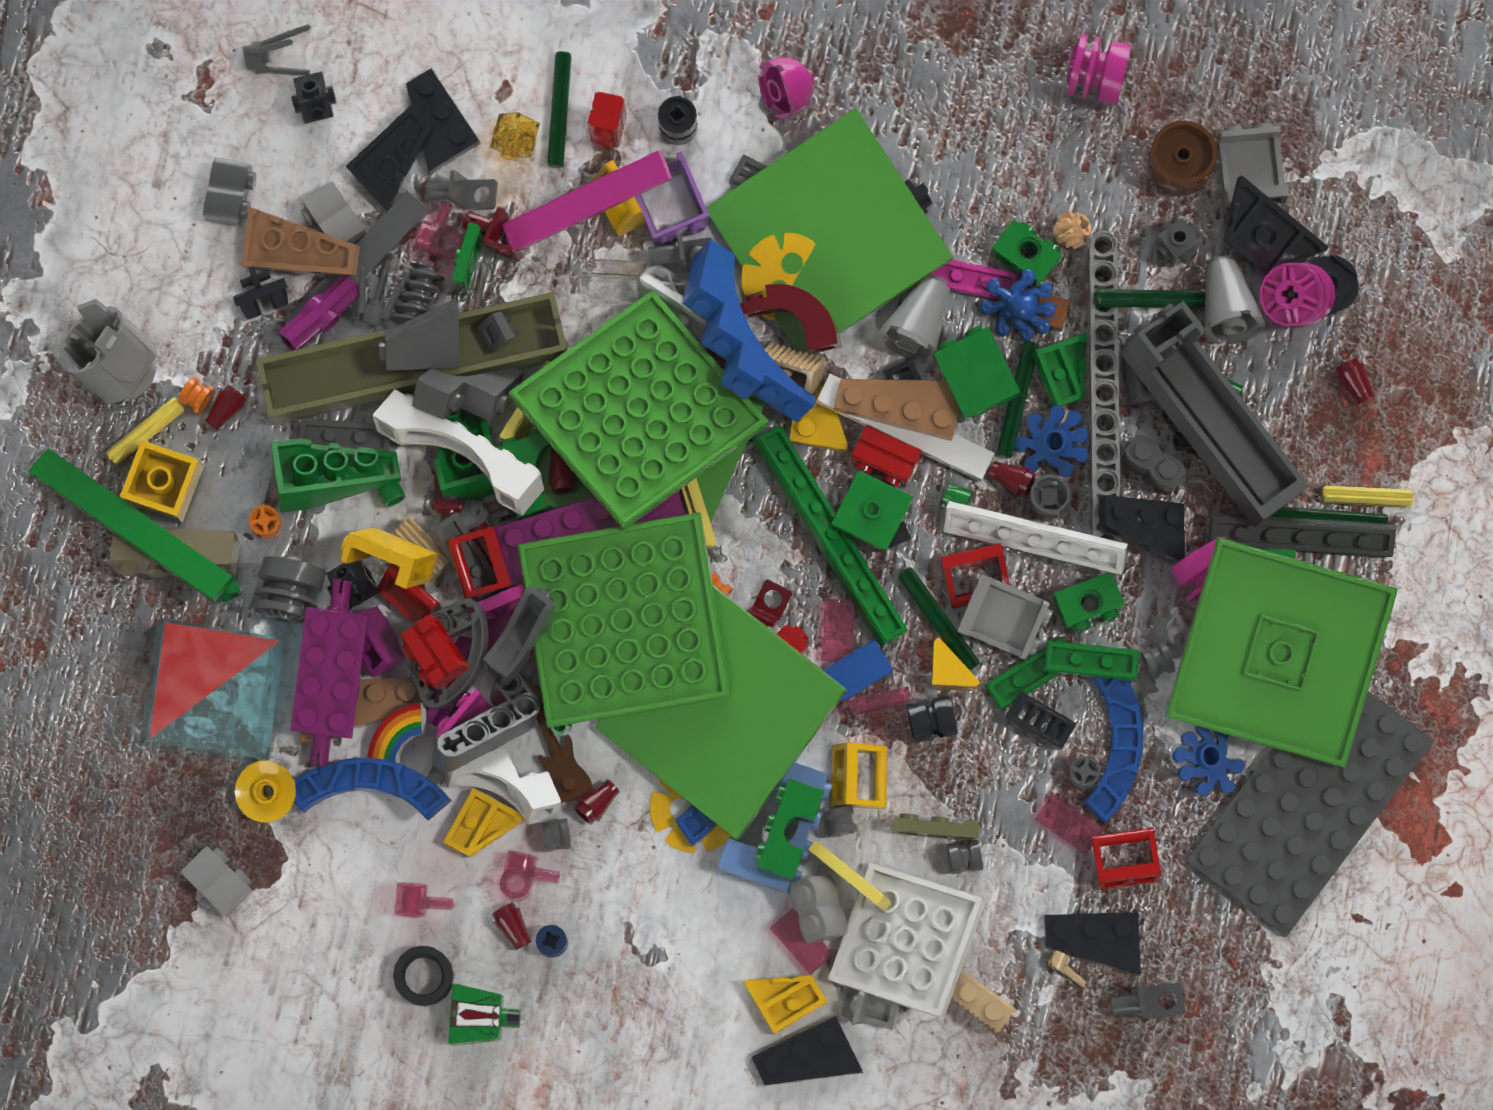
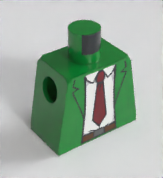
[448,984,521,1046]

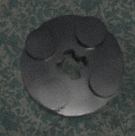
[1297,255,1359,317]

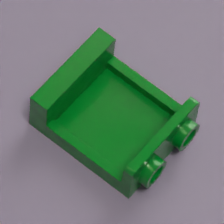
[933,325,1022,422]

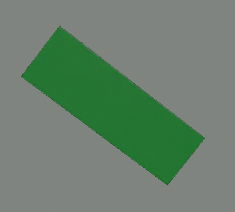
[984,636,1066,712]
[1044,640,1139,682]

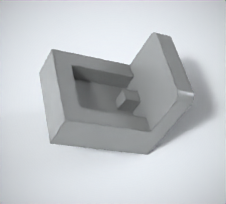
[850,991,901,1030]

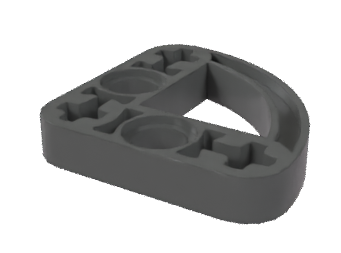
[398,599,489,710]

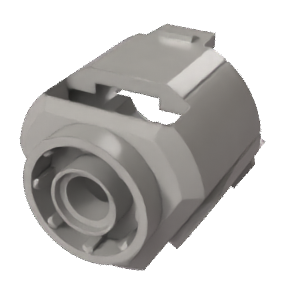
[51,299,157,404]

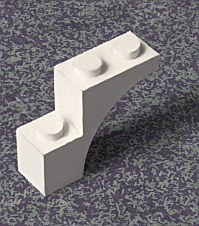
[444,748,561,825]

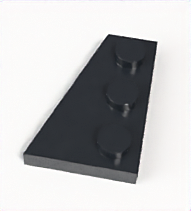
[406,68,480,175]
[345,105,433,211]
[1099,495,1185,564]
[1044,912,1141,976]
[751,1016,863,1086]

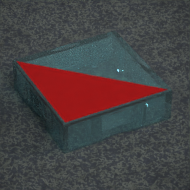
[139,619,284,763]

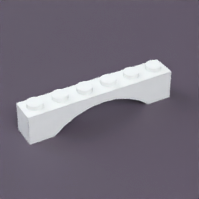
[372,389,544,516]

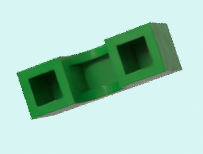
[754,778,824,882]

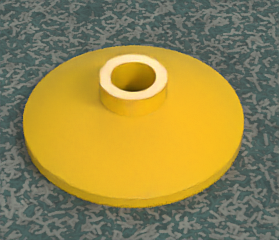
[235,760,296,823]

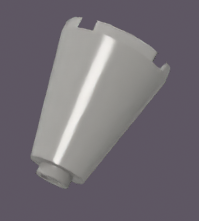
[1204,256,1265,344]
[878,275,950,363]

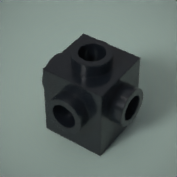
[291,71,337,124]
[326,560,379,609]

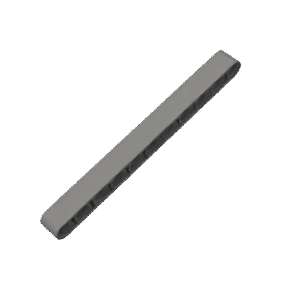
[1088,231,1121,542]

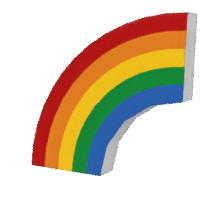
[367,703,426,763]

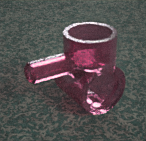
[414,201,463,263]
[500,851,560,902]
[394,883,453,919]

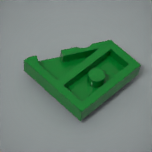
[1031,333,1088,407]

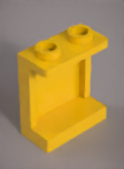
[341,527,439,589]

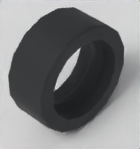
[393,945,454,1007]

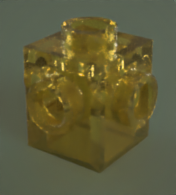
[490,112,540,161]

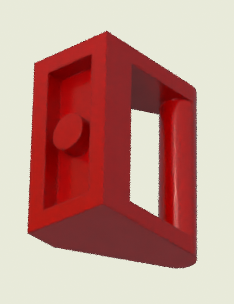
[447,524,512,599]
[940,543,1010,608]
[378,564,442,623]
[1092,827,1161,890]

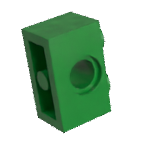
[991,220,1062,288]
[1052,572,1125,633]

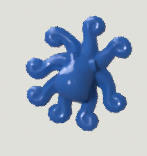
[980,269,1056,341]
[1015,405,1089,478]
[1172,726,1245,796]

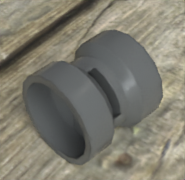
[947,839,983,875]

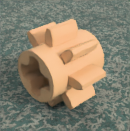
[1053,210,1091,249]

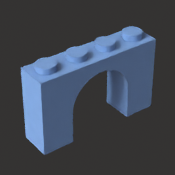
[718,763,832,895]

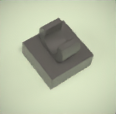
[477,311,519,354]

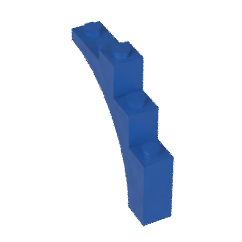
[682,239,816,422]

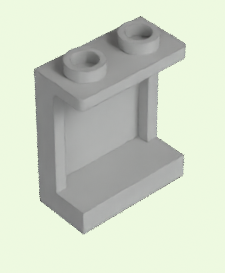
[1217,123,1289,209]
[957,573,1053,660]

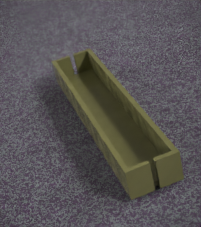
[256,292,567,425]

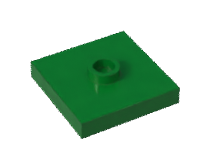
[452,223,482,297]
[831,470,914,553]

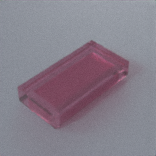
[821,599,855,662]
[848,686,911,717]
[1035,793,1104,855]
[769,908,834,975]

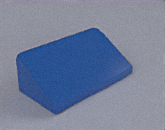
[823,640,893,702]

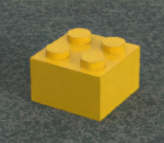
[120,440,204,523]

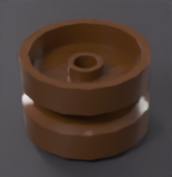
[1148,121,1217,195]

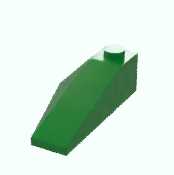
[435,408,495,501]
[270,438,401,513]

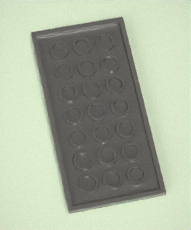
[1185,691,1434,938]

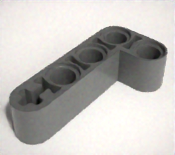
[432,674,540,772]

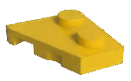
[789,385,848,452]
[443,788,525,858]
[744,975,828,1035]

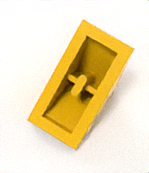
[931,637,981,691]

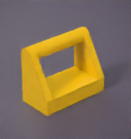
[590,160,645,237]
[830,742,888,809]

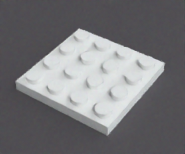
[828,862,986,1019]

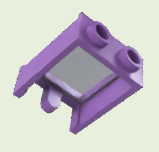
[635,151,710,246]

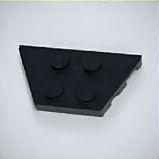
[1223,175,1329,275]

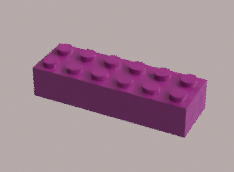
[495,491,686,587]

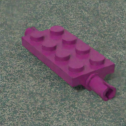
[290,579,369,766]

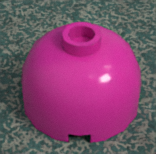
[758,57,814,119]

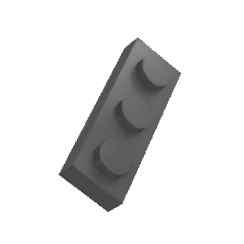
[299,418,392,451]
[429,512,505,602]

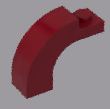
[740,284,842,354]

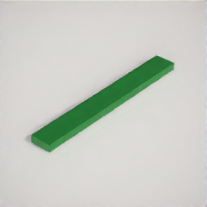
[753,425,909,647]
[28,448,234,603]

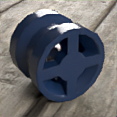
[536,925,568,958]

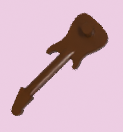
[520,675,592,804]

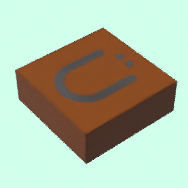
[1037,295,1070,331]

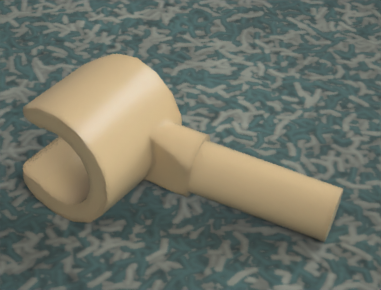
[1048,951,1086,988]

